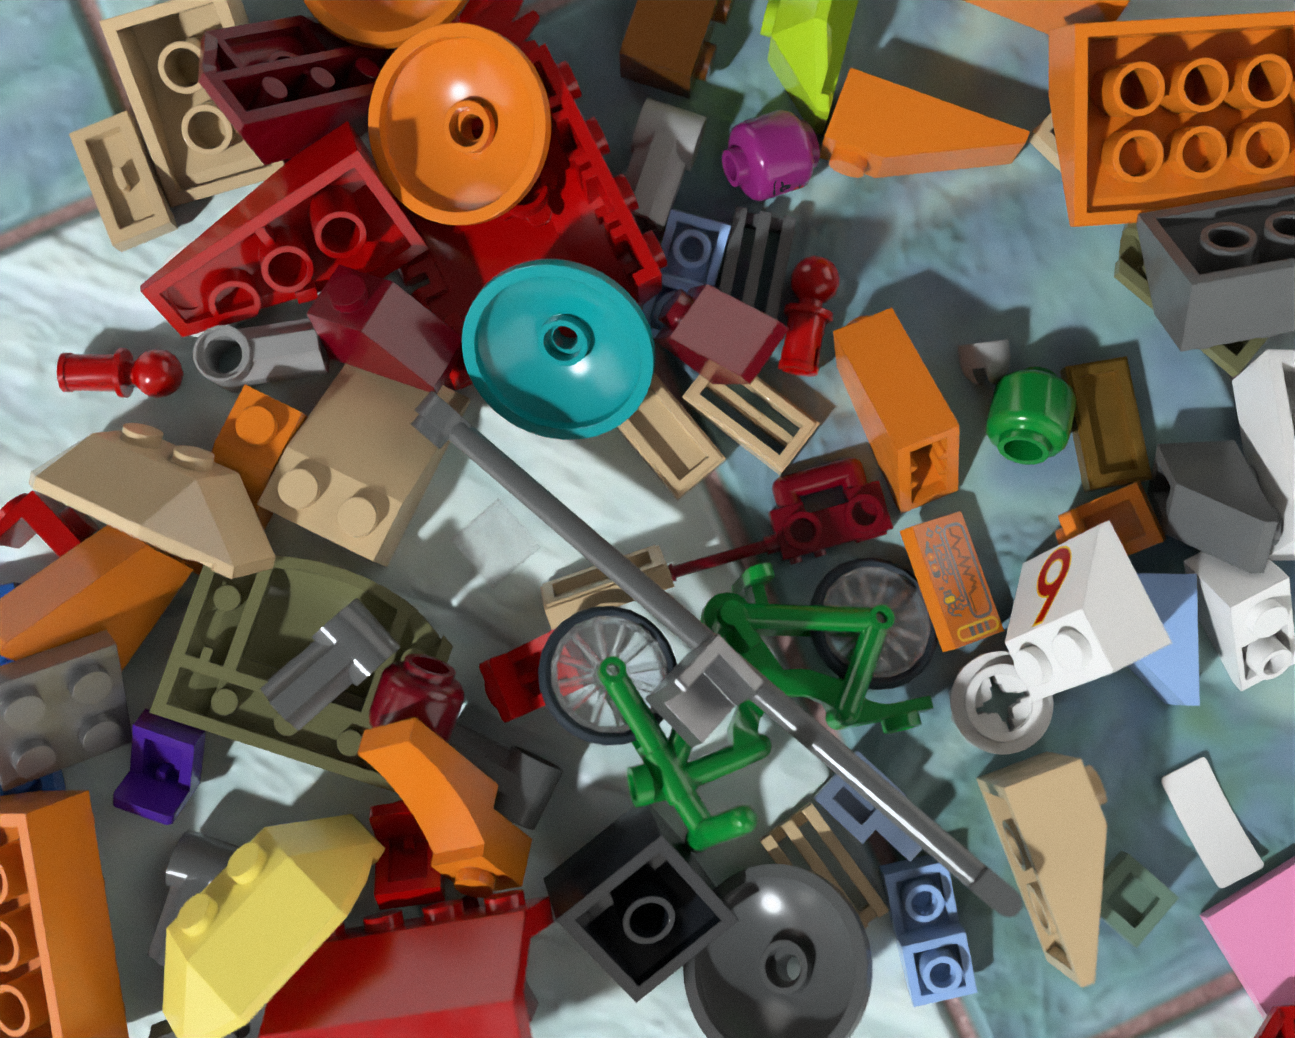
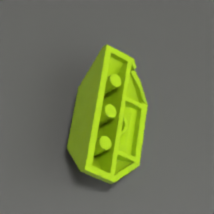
[760,0,859,135]

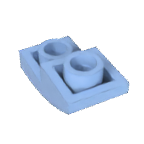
[642,209,732,338]
[879,855,978,1007]

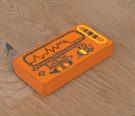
[900,511,1004,652]

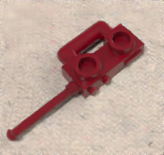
[668,457,894,581]

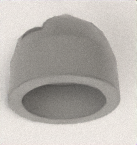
[958,339,1011,386]

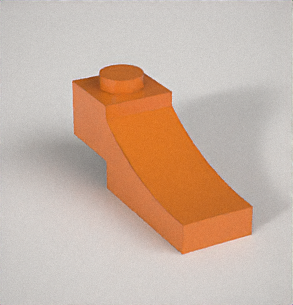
[357,717,532,898]

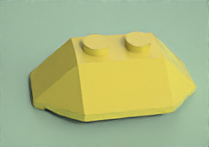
[162,814,385,1038]

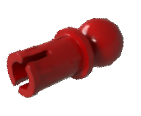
[778,255,840,377]
[57,348,184,398]

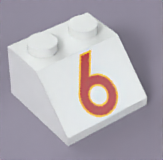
[1005,520,1172,701]

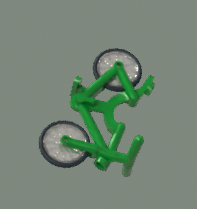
[538,558,938,854]

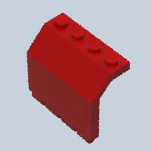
[397,43,668,390]
[258,889,554,1038]

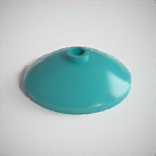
[462,259,656,440]

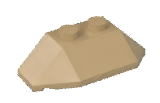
[28,423,276,579]

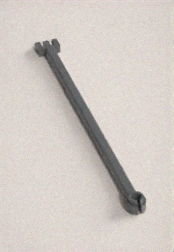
[411,391,1023,917]

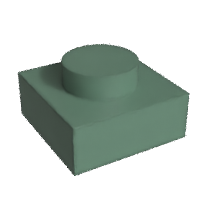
[1100,851,1179,948]

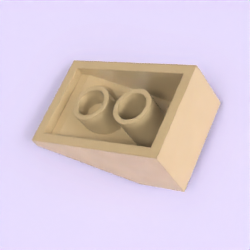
[99,0,287,207]
[257,364,471,567]
[976,751,1107,987]

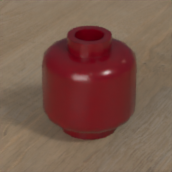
[369,654,465,743]

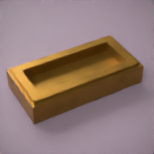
[1060,356,1152,492]

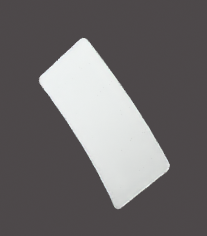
[1161,757,1264,888]

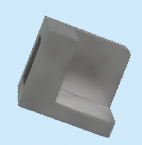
[645,634,765,748]

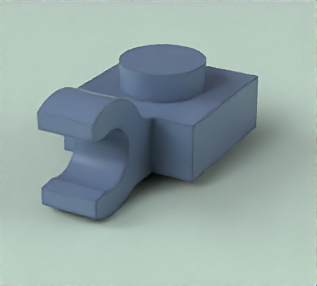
[813,750,923,862]

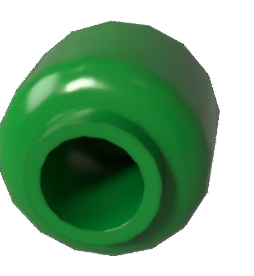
[986,366,1077,465]

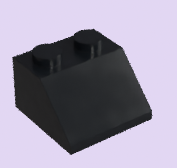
[543,805,739,1003]

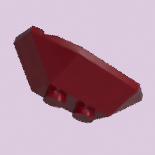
[198,15,397,165]

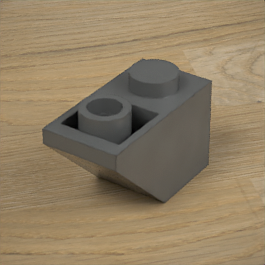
[1147,440,1281,574]

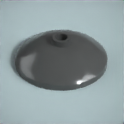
[683,864,873,1038]

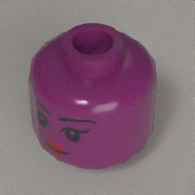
[722,110,820,201]

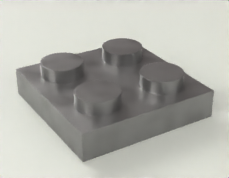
[0,630,132,791]

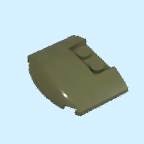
[149,555,453,793]

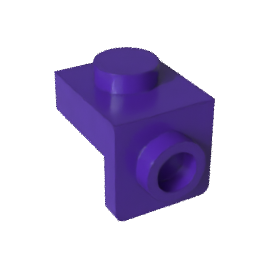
[112,708,206,825]

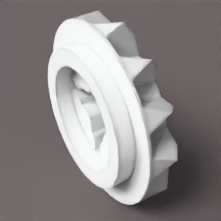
[948,651,1054,755]

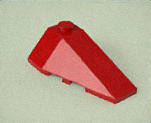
[140,121,429,338]

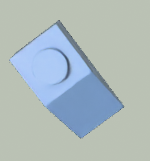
[1127,573,1200,706]

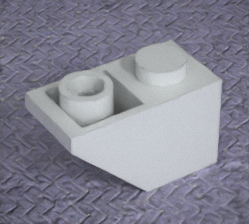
[1184,551,1295,691]

